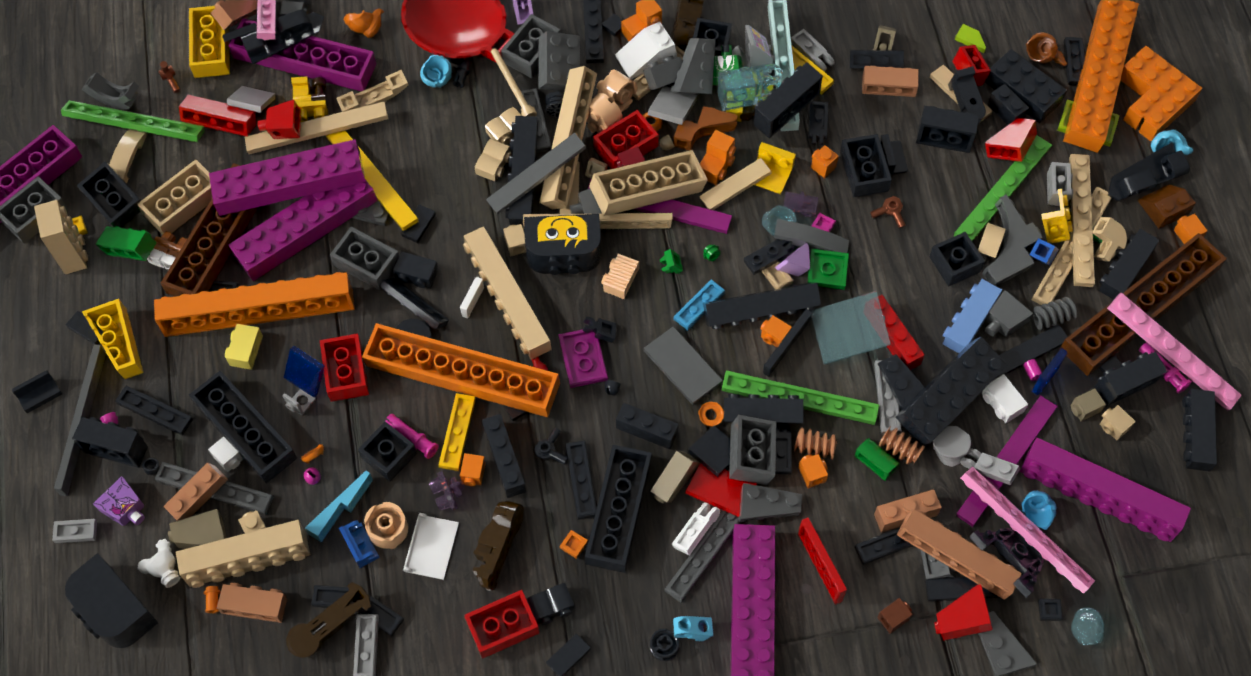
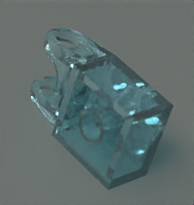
[718,64,783,111]

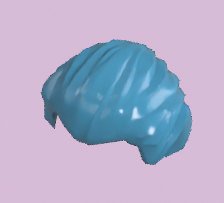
[1022,491,1057,530]

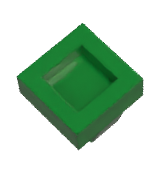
[660,249,683,274]

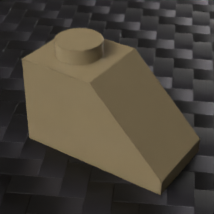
[873,25,897,50]

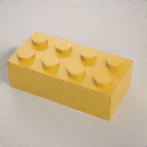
[189,6,230,78]

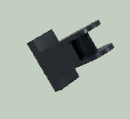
[948,66,986,124]

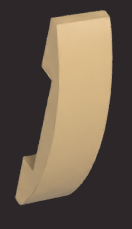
[336,70,408,112]
[109,129,147,183]

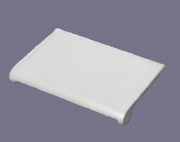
[403,513,459,580]

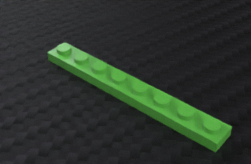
[61,100,205,142]
[954,135,1052,242]
[721,371,879,425]

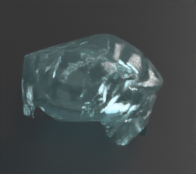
[762,205,797,236]
[1071,608,1104,645]

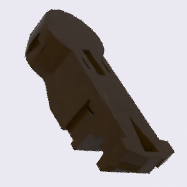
[671,0,704,47]
[473,501,524,591]
[286,582,372,658]

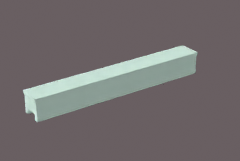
[768,0,800,131]

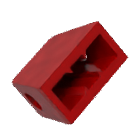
[258,100,301,139]

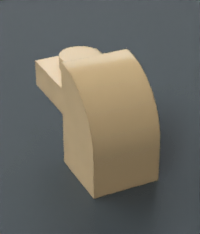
[1092,217,1127,261]
[978,223,1006,258]

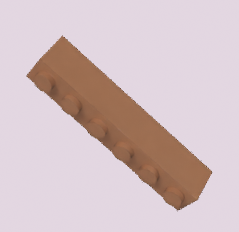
[897,508,1022,600]

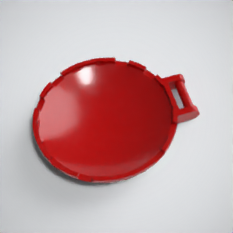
[401,0,515,63]

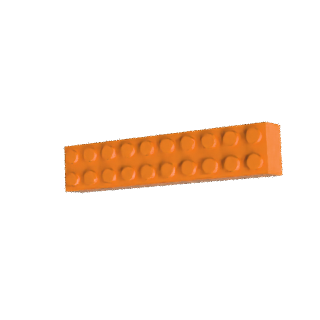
[1063,0,1139,153]
[154,272,355,337]
[362,323,560,418]

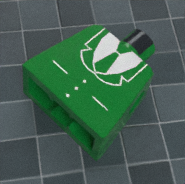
[712,45,746,86]

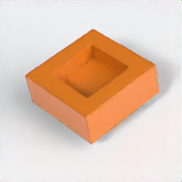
[560,530,588,559]

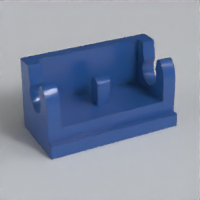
[339,520,380,568]

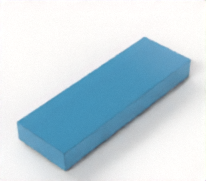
[674,279,725,331]

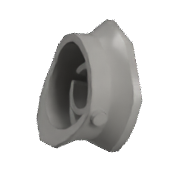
[933,426,971,467]

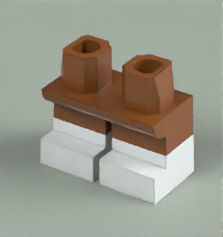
[147,231,187,270]

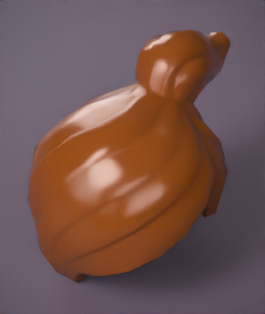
[1026,32,1067,66]

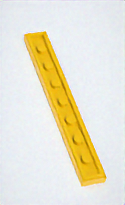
[325,130,419,231]

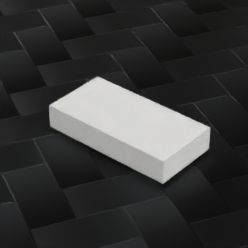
[460,277,484,318]

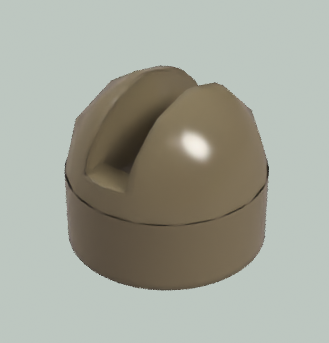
[660,135,674,151]

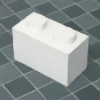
[982,374,1028,424]

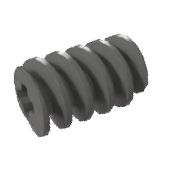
[1033,297,1077,330]

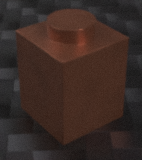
[877,598,913,634]

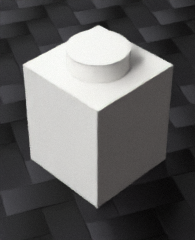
[208,437,243,472]

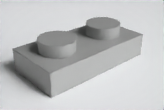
[52,519,97,543]

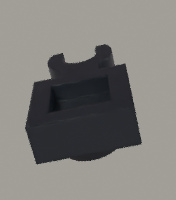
[582,317,616,343]

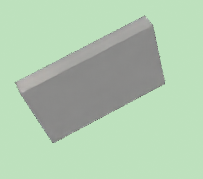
[648,86,697,125]

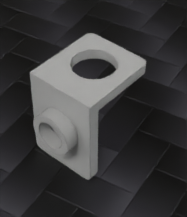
[282,388,316,415]

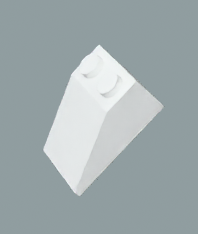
[615,21,677,79]

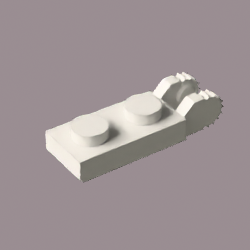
[672,503,720,556]

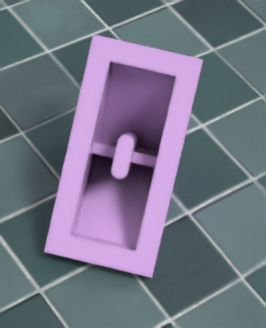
[512,0,533,24]
[775,243,810,277]

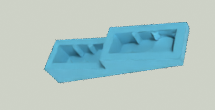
[305,471,373,542]

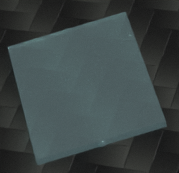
[811,291,891,364]

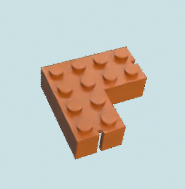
[1120,46,1202,142]

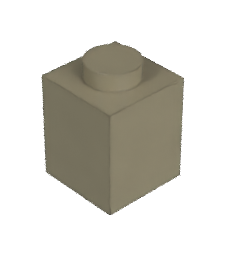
[1070,389,1106,422]

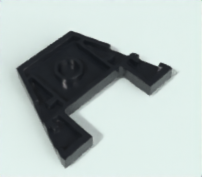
[969,528,1045,598]

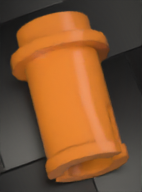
[204,586,220,613]

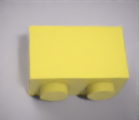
[225,324,263,370]

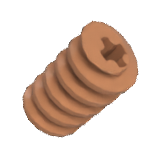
[879,426,925,465]
[794,427,837,460]

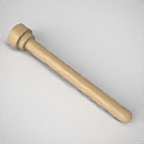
[491,48,537,116]

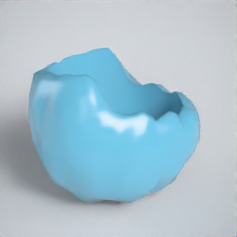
[420,55,452,88]

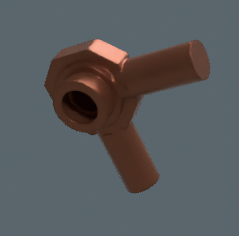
[158,61,180,93]
[870,196,906,228]

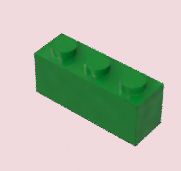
[95,226,157,261]

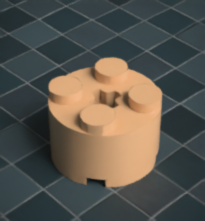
[596,69,637,112]
[587,93,623,133]
[364,502,408,549]

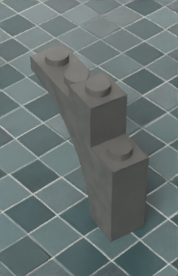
[982,194,1043,286]

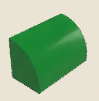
[855,438,900,481]

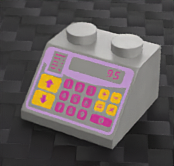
[745,25,775,75]

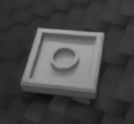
[227,86,275,112]

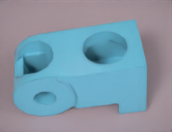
[673,616,713,641]

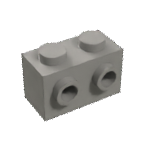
[1047,162,1073,206]

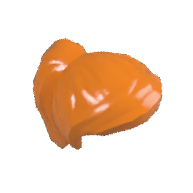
[343,9,384,38]

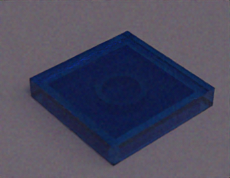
[284,346,325,398]
[1031,348,1067,395]

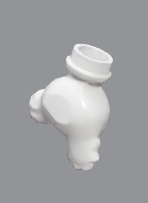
[138,539,180,588]

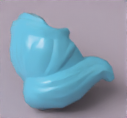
[1151,130,1193,155]

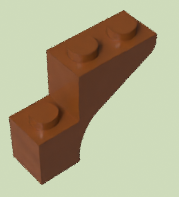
[674,106,738,151]

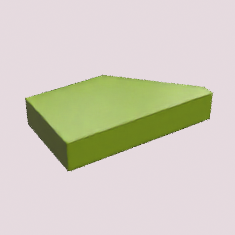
[955,24,986,53]

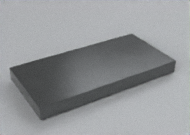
[644,327,723,405]

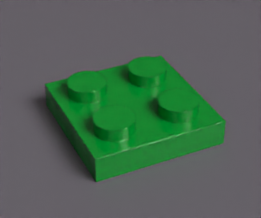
[807,249,849,290]

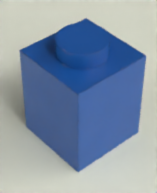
[1030,238,1059,266]

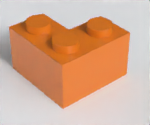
[621,0,662,41]
[700,130,736,185]

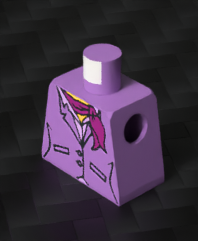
[93,476,145,526]

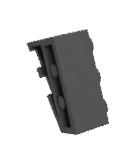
[671,38,715,94]

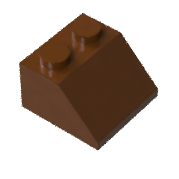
[1138,185,1196,229]

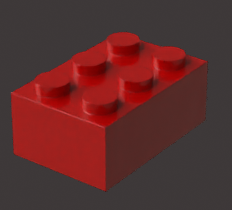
[593,110,659,169]
[320,333,369,402]
[464,590,540,659]

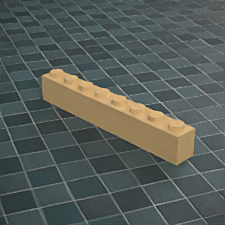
[539,66,597,210]
[463,226,551,359]

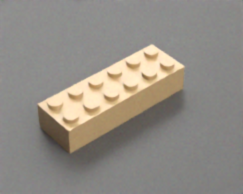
[589,150,708,216]
[176,520,310,588]

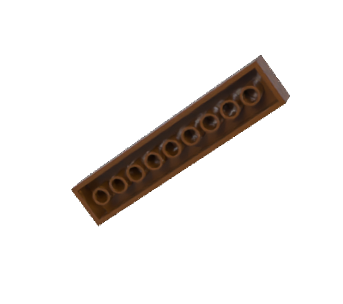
[1060,233,1227,376]

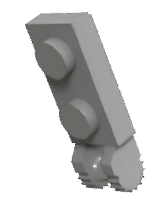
[791,29,835,71]
[960,448,1020,485]

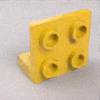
[754,142,796,194]
[1042,189,1073,244]

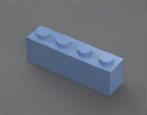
[943,279,1002,353]

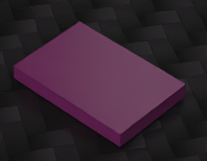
[558,329,608,388]

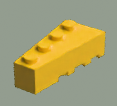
[82,299,143,379]

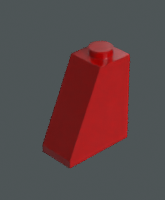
[985,118,1037,162]
[934,584,993,641]

